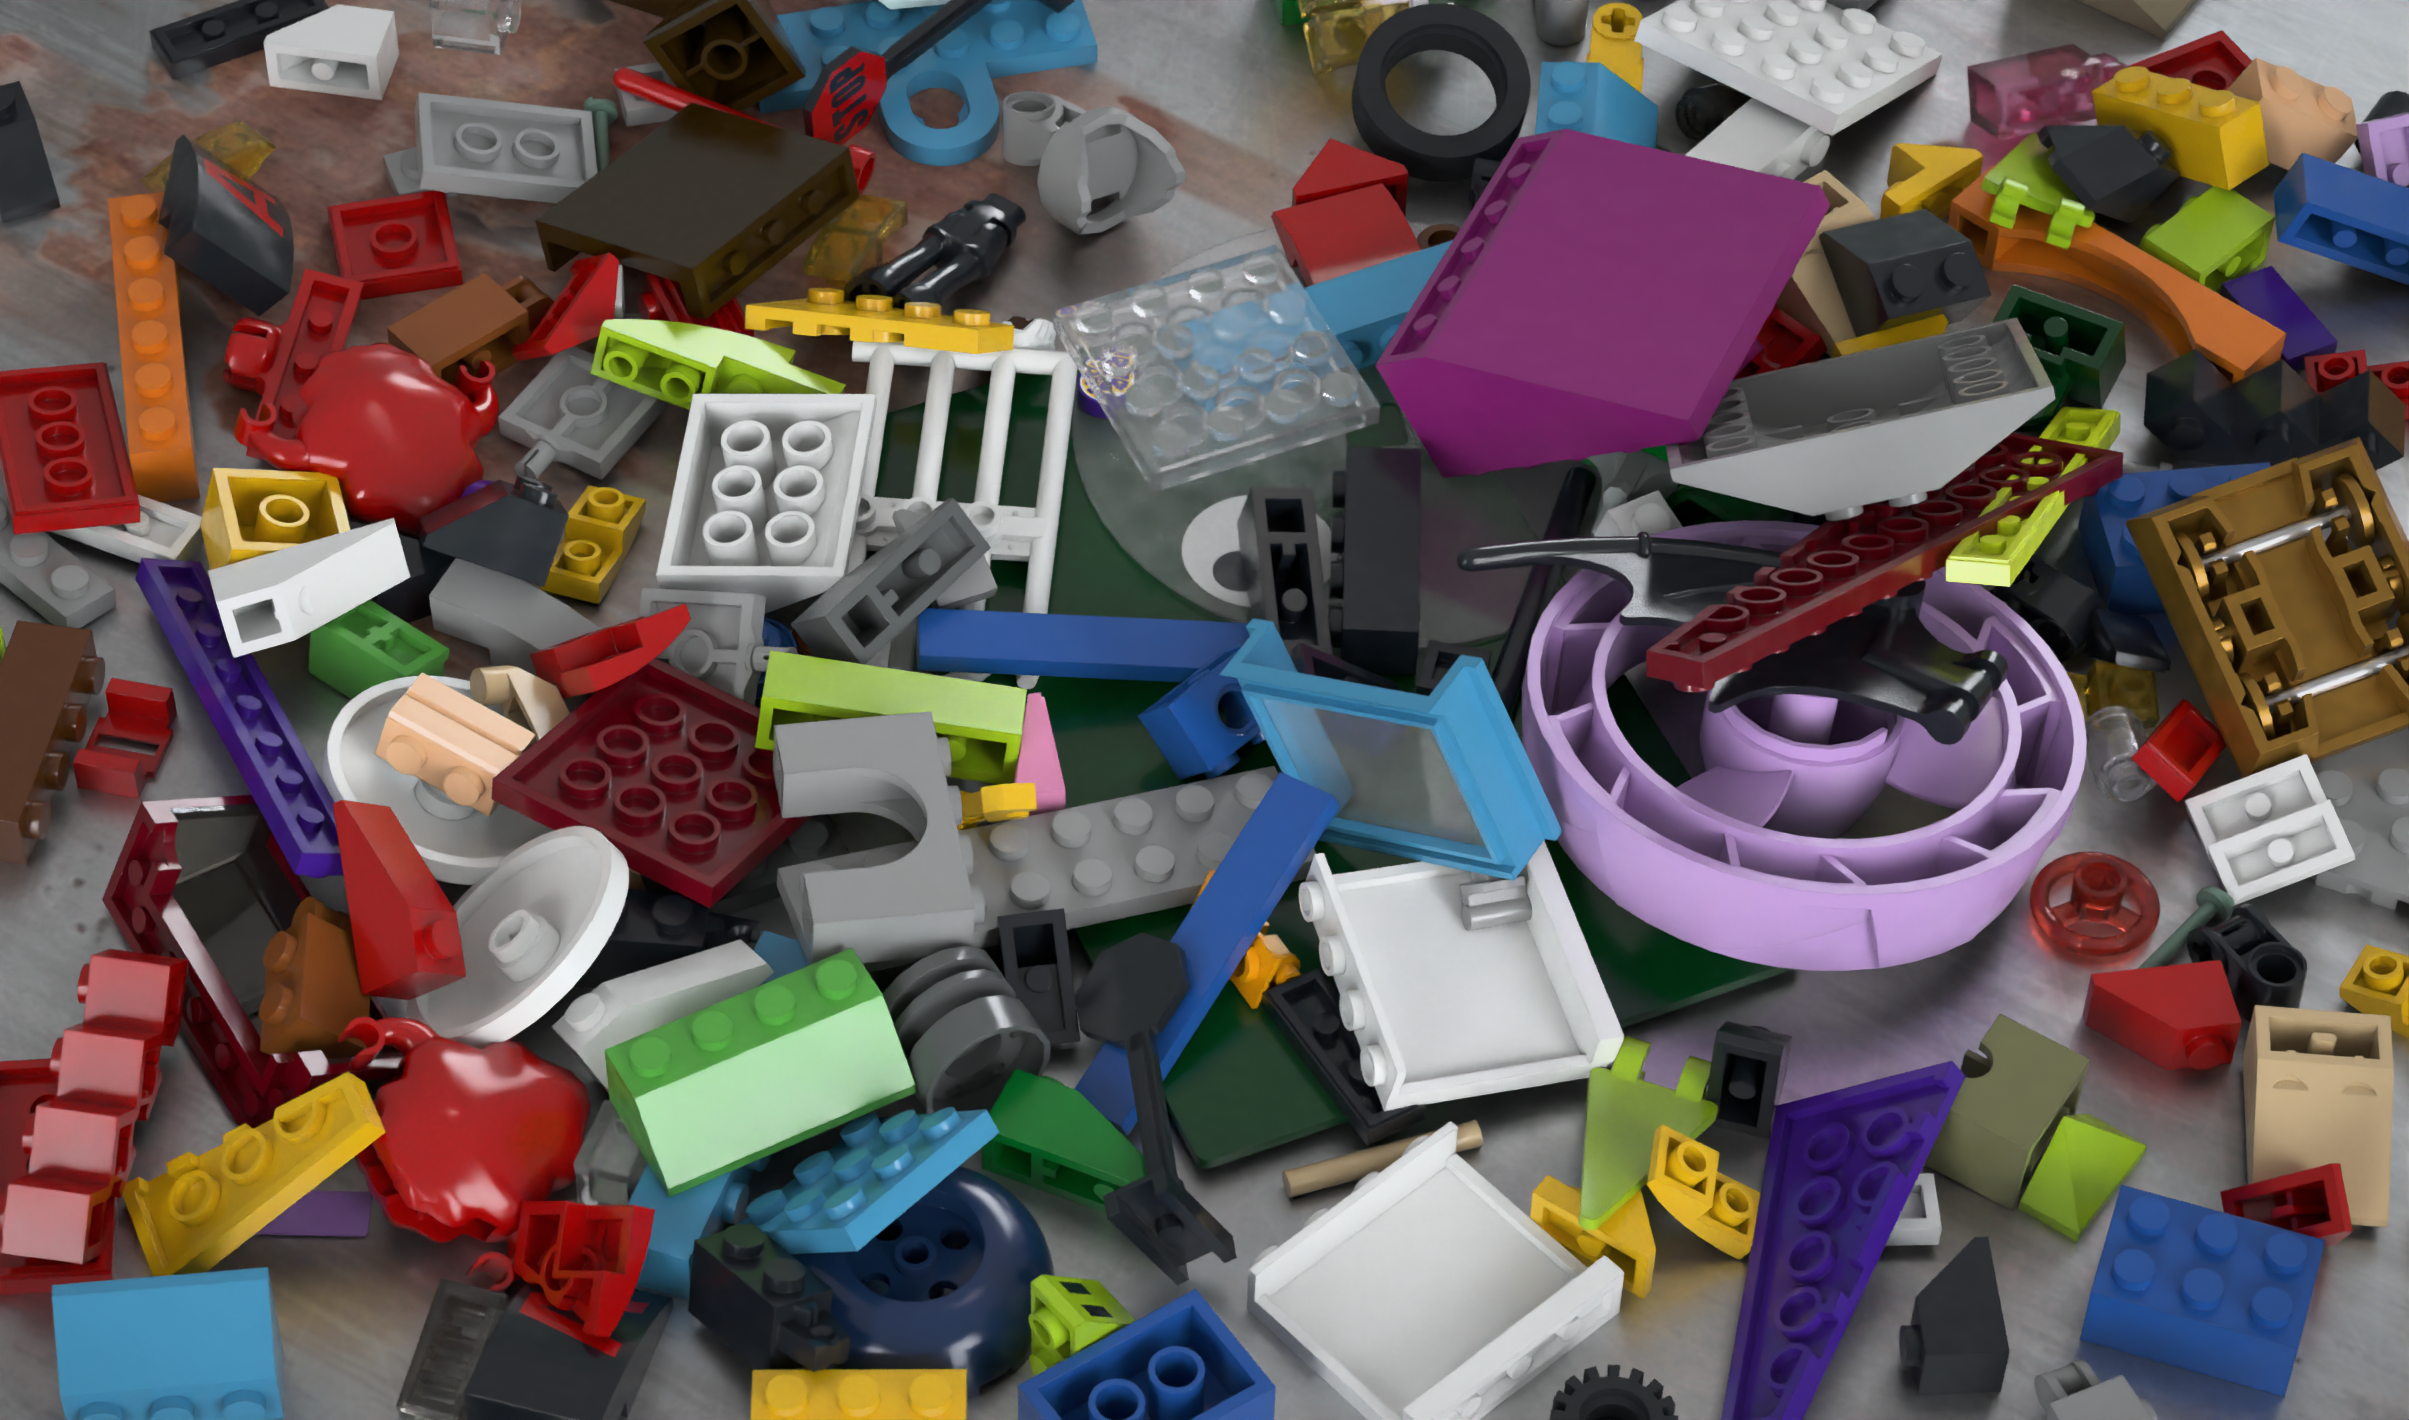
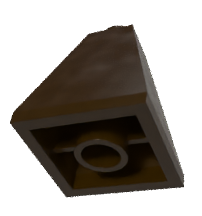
[643,0,806,112]

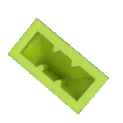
[2018,1113,2147,1242]

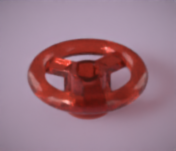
[2029,851,2160,957]

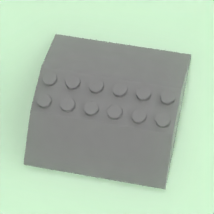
[1666,318,2056,521]

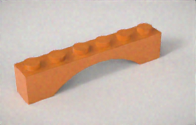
[1948,165,2286,384]
[108,192,200,502]

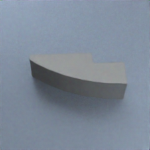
[429,558,601,699]

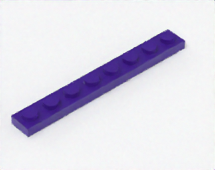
[135,558,343,878]

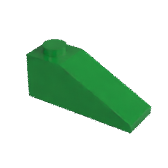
[981,1068,1146,1214]

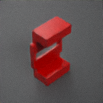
[72,677,177,799]

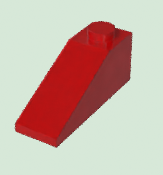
[333,800,466,1000]

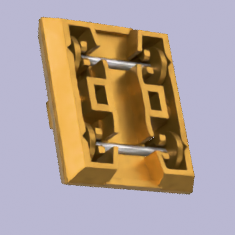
[2126,437,2409,778]

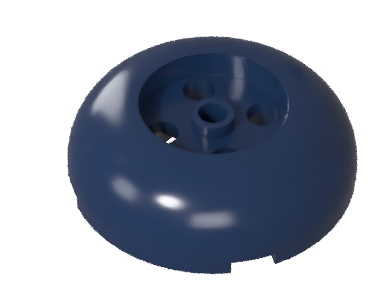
[791,1166,1054,1399]

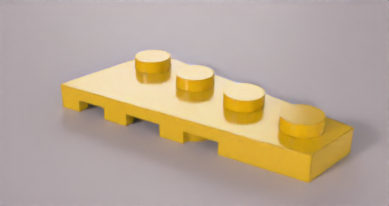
[745,288,1014,354]
[122,1072,385,1277]

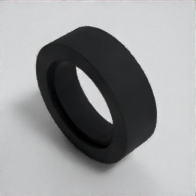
[1351,3,1531,182]

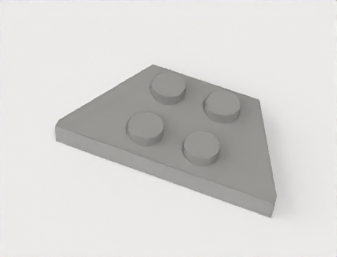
[2311,728,2409,910]

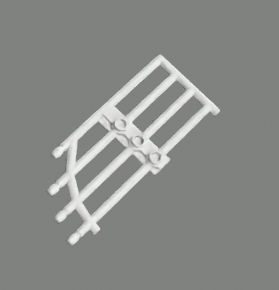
[847,341,1079,689]

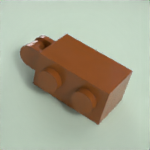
[387,272,554,385]
[259,896,370,1064]

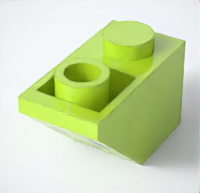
[1028,1275,1136,1376]

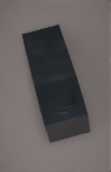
[1237,487,1332,661]

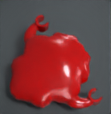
[234,343,499,536]
[337,1016,591,1304]

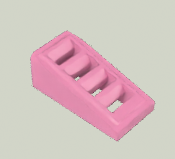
[1014,692,1065,816]

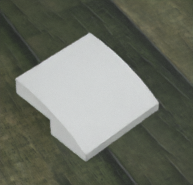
[2185,754,2355,906]

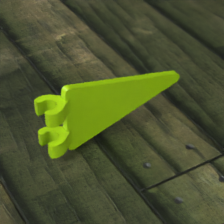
[1981,123,2095,250]
[1578,1036,1718,1230]

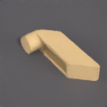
[470,665,570,745]

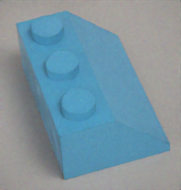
[1535,61,1659,149]
[52,1267,284,1420]

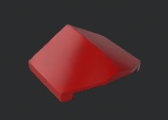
[511,253,619,361]

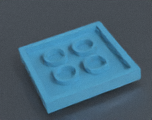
[738,1107,1000,1254]

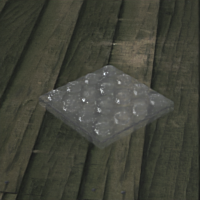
[1053,245,1380,493]

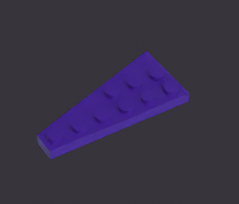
[1721,1060,1966,1420]

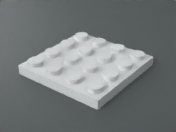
[1634,0,1943,136]

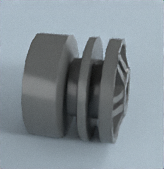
[883,946,1050,1114]

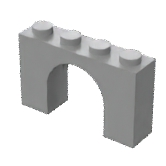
[773,712,985,964]

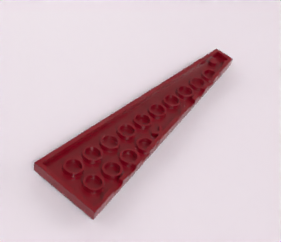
[1646,433,2123,692]

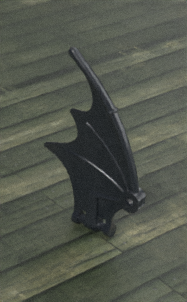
[1457,532,2008,745]

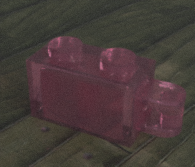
[1967,43,2129,140]

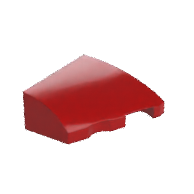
[529,603,691,699]

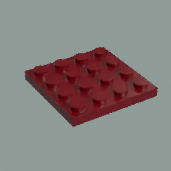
[491,658,811,908]

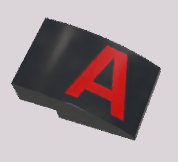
[158,134,294,316]
[463,1282,674,1420]

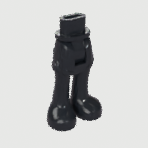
[844,193,1026,340]

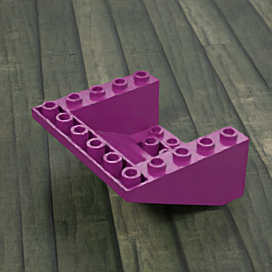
[1375,129,1830,478]

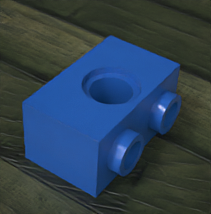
[1138,642,1266,780]

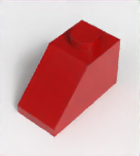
[2082,960,2242,1070]

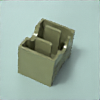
[1924,1014,2090,1211]

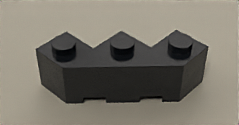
[2144,349,2405,471]

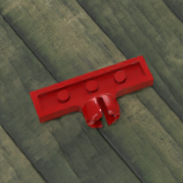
[223,268,364,461]

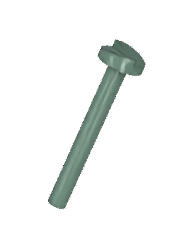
[583,96,618,172]
[2137,886,2235,969]

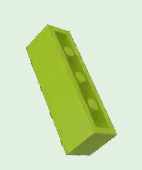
[755,650,1027,784]

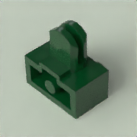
[1992,284,2126,438]

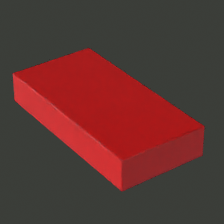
[2131,698,2227,802]

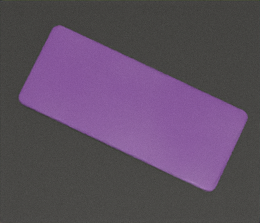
[255,1191,373,1237]

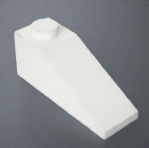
[551,939,774,1094]

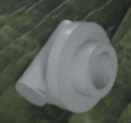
[1459,872,1532,931]

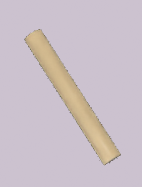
[1282,1120,1483,1198]

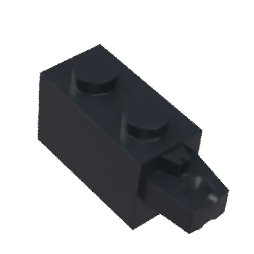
[574,889,761,988]
[688,1222,850,1372]

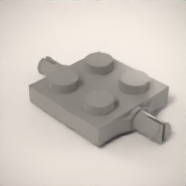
[498,346,670,480]
[639,588,798,706]

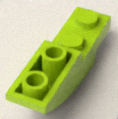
[590,319,846,410]

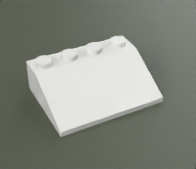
[656,394,877,614]

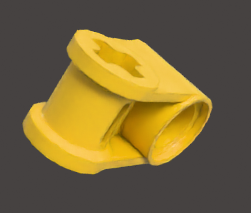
[1586,2,1644,94]

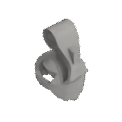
[1003,91,1186,235]

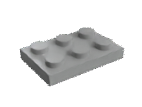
[414,92,598,203]

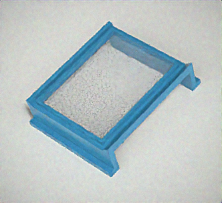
[1219,618,1563,880]

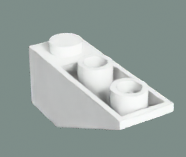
[208,518,411,658]

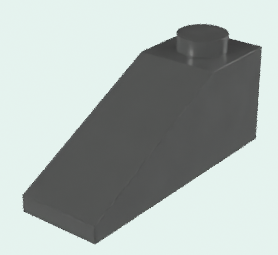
[791,498,991,664]

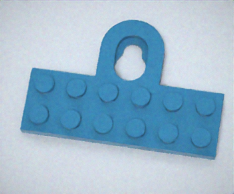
[757,0,1097,166]

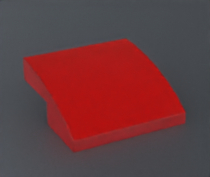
[1271,183,1421,287]

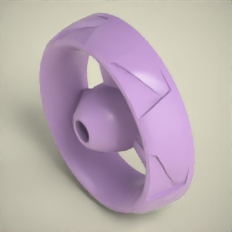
[1522,520,2087,971]

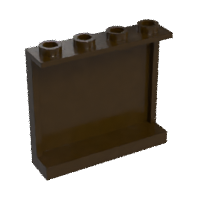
[535,102,860,320]

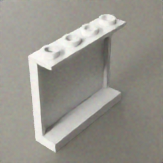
[1299,841,1625,1111]
[1247,1121,1624,1420]

